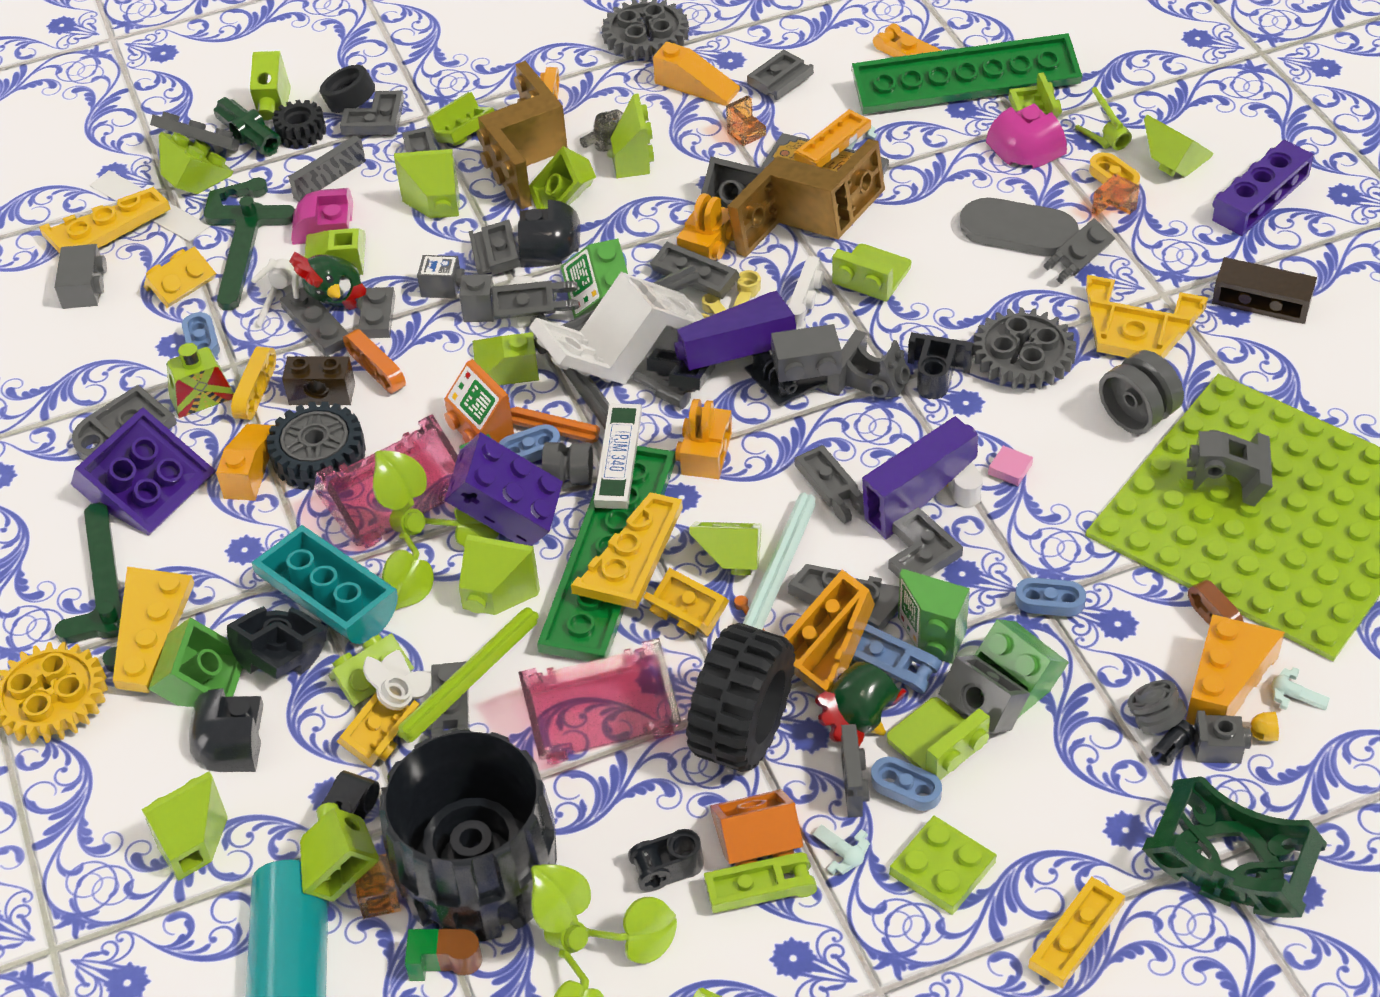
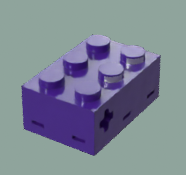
[444,432,563,546]

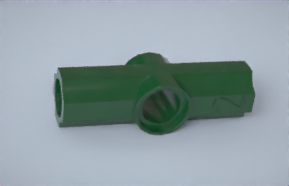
[213,97,281,156]

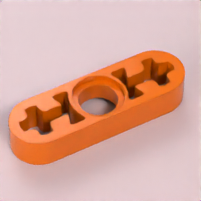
[343,329,406,394]

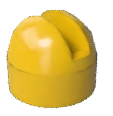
[1251,711,1279,742]

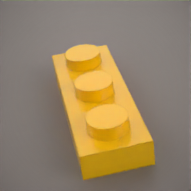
[1028,876,1126,989]

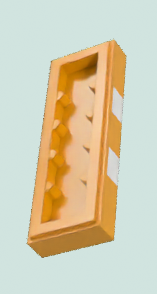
[794,109,871,168]

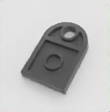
[72,385,177,461]

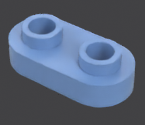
[182,312,220,358]
[499,424,561,462]
[1015,577,1086,617]
[871,757,942,811]

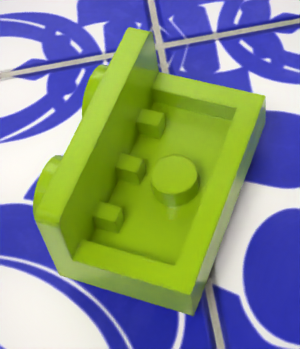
[1008,72,1062,118]
[427,92,495,146]
[328,633,414,708]

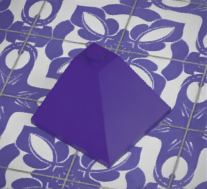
[70,407,216,536]

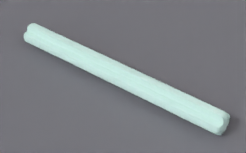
[743,492,816,630]

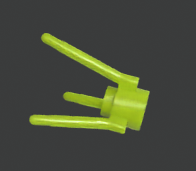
[1075,87,1132,151]

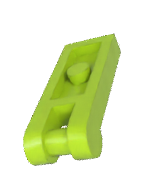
[704,852,818,913]

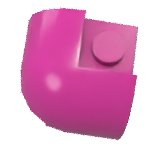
[986,103,1067,169]
[291,188,353,245]

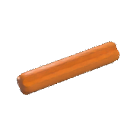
[510,406,600,443]

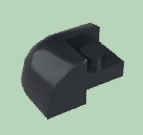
[518,200,580,268]
[227,606,328,679]
[189,688,264,772]

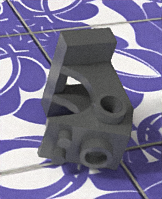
[828,329,911,398]
[1187,430,1273,507]

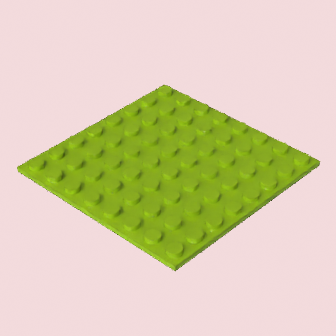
[1085,373,1380,662]

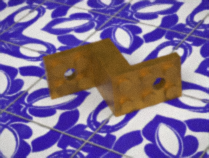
[477,61,568,210]
[727,139,885,257]

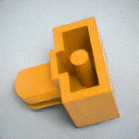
[676,193,734,261]
[675,399,732,480]

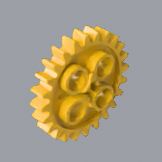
[0,642,108,744]

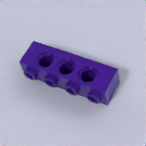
[1212,140,1314,236]

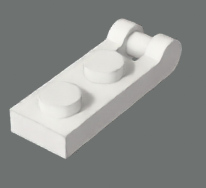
[788,256,824,329]

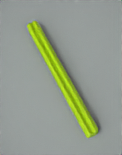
[397,607,539,743]

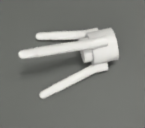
[251,258,299,327]

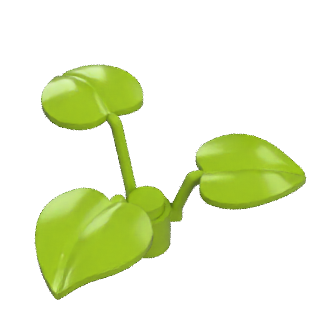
[373,450,500,610]
[531,864,677,997]

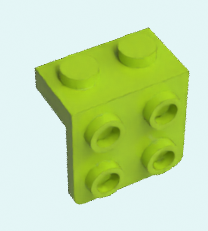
[832,243,912,302]
[887,697,990,780]

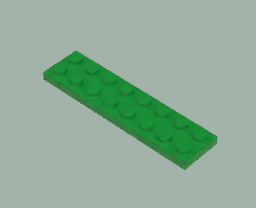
[851,33,1083,114]
[537,446,676,664]

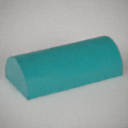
[251,525,398,644]
[245,860,329,997]

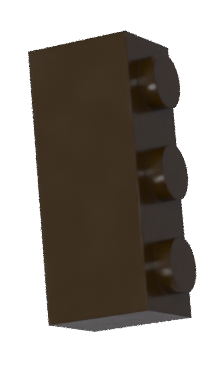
[1212,257,1317,324]

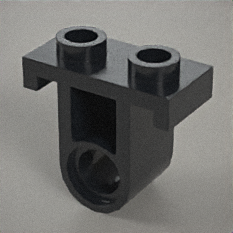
[908,332,973,399]

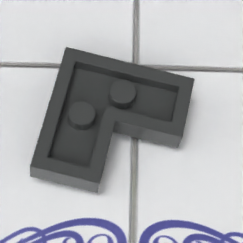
[340,90,404,136]
[888,507,963,578]

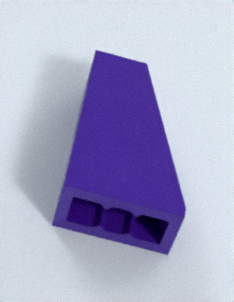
[674,291,796,370]
[862,416,978,539]

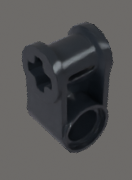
[321,770,380,820]
[628,829,704,892]

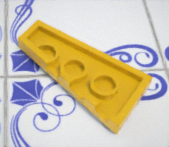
[39,187,171,253]
[571,492,683,609]
[113,566,194,693]

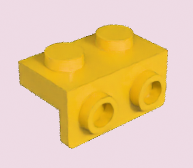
[143,246,217,308]
[643,567,729,637]
[337,692,420,768]

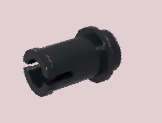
[1151,720,1196,766]

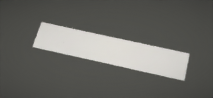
[89,170,211,242]

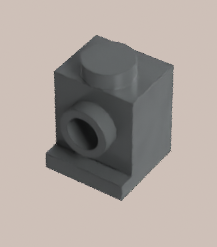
[1194,711,1251,764]

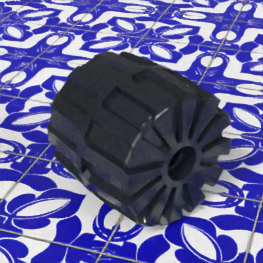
[379,729,557,941]

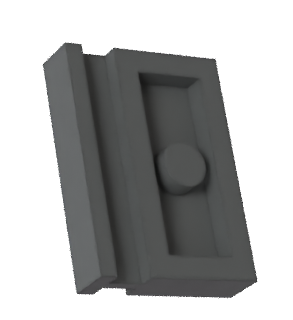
[747,49,814,100]
[469,219,521,275]
[841,724,870,818]

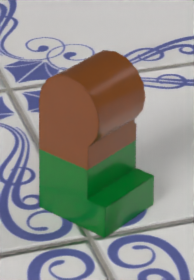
[405,929,483,981]

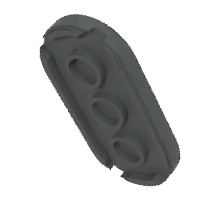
[960,197,1079,256]

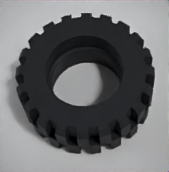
[686,623,795,772]

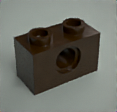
[282,356,355,405]

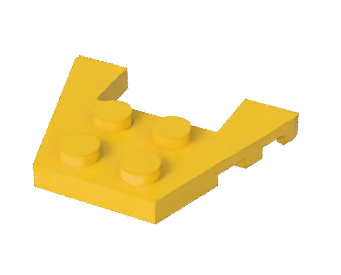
[1086,275,1208,358]

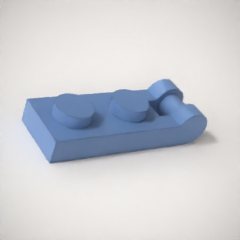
[852,624,942,694]

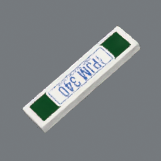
[594,403,642,509]

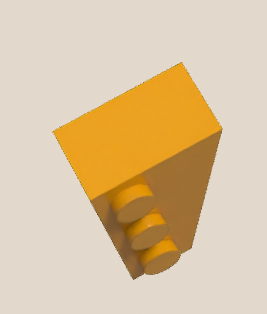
[783,569,875,694]
[1186,615,1285,725]

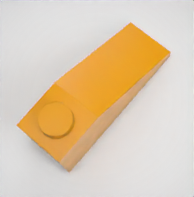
[653,41,740,106]
[216,424,276,501]

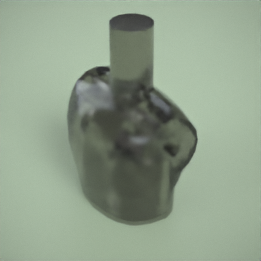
[580,109,623,152]

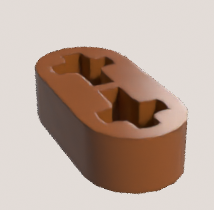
[1188,580,1244,626]

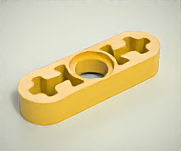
[231,346,276,420]

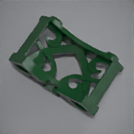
[1142,776,1327,918]

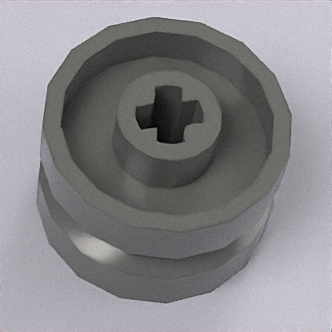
[1098,350,1184,435]

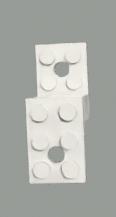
[529,272,704,385]

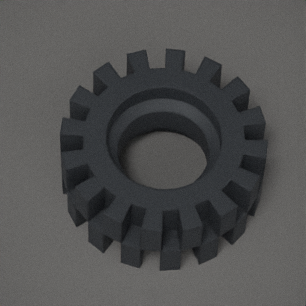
[272,99,326,149]

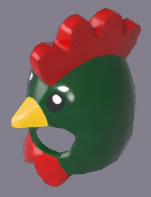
[289,252,367,310]
[815,661,906,747]

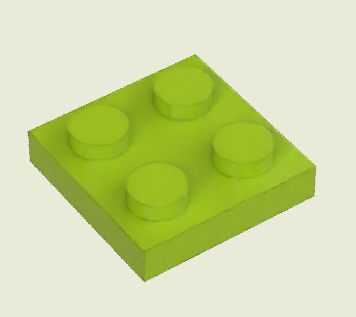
[889,815,997,916]

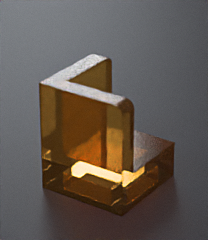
[726,95,766,146]
[1092,174,1140,216]
[355,853,401,919]

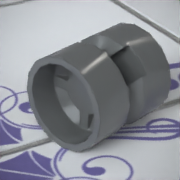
[542,442,593,485]

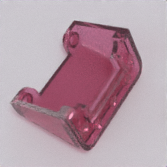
[314,414,458,548]
[518,638,681,765]

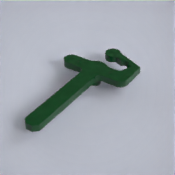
[204,177,295,310]
[55,502,122,672]

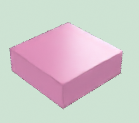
[988,445,1033,486]

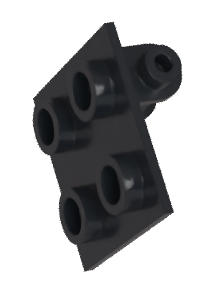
[744,351,828,406]

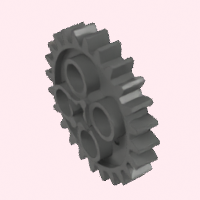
[601,0,689,61]
[973,307,1077,390]

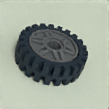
[267,401,366,490]

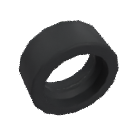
[319,64,375,113]

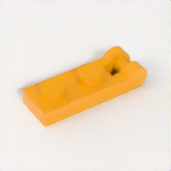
[872,23,943,57]

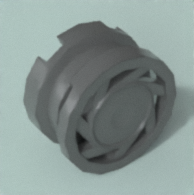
[1127,680,1187,734]

